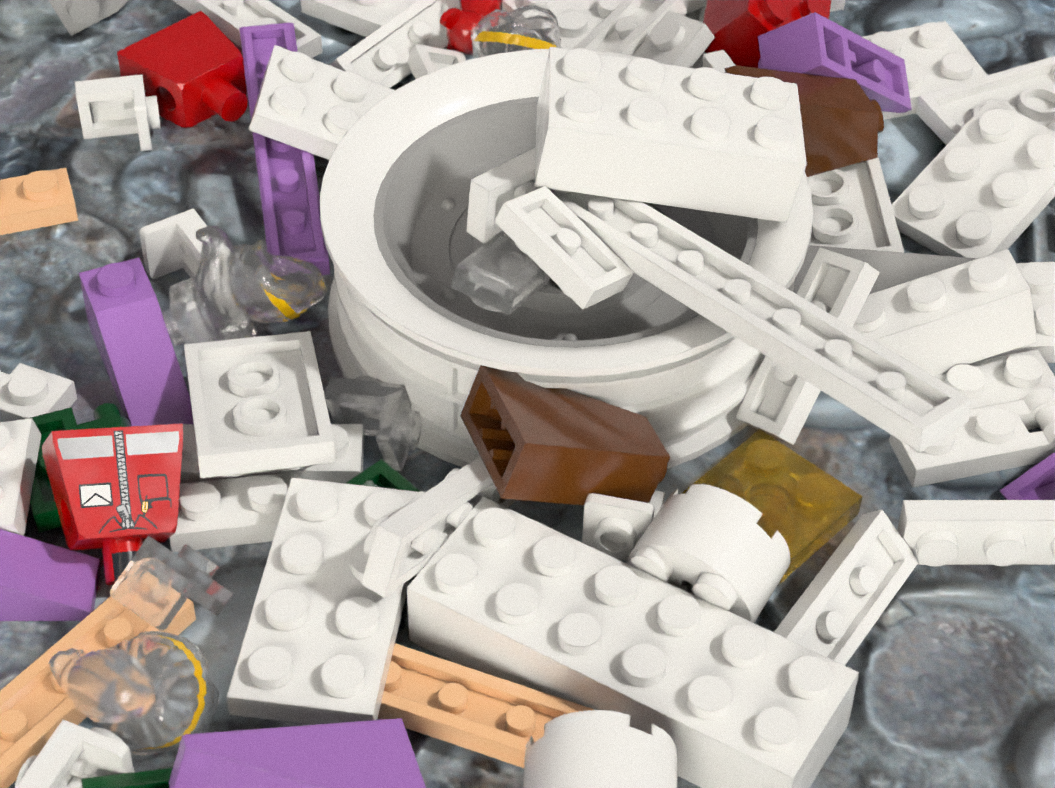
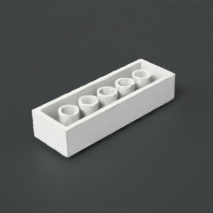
[407,497,859,788]

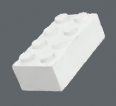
[535,47,807,223]

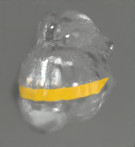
[470,5,561,59]
[195,226,328,333]
[48,631,219,755]

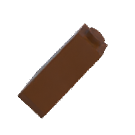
[725,65,884,177]
[460,365,671,505]

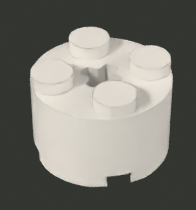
[627,484,790,623]
[523,710,677,788]

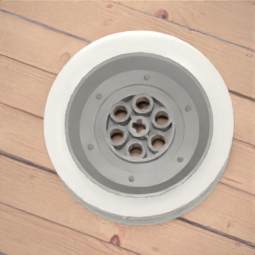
[320,49,813,469]

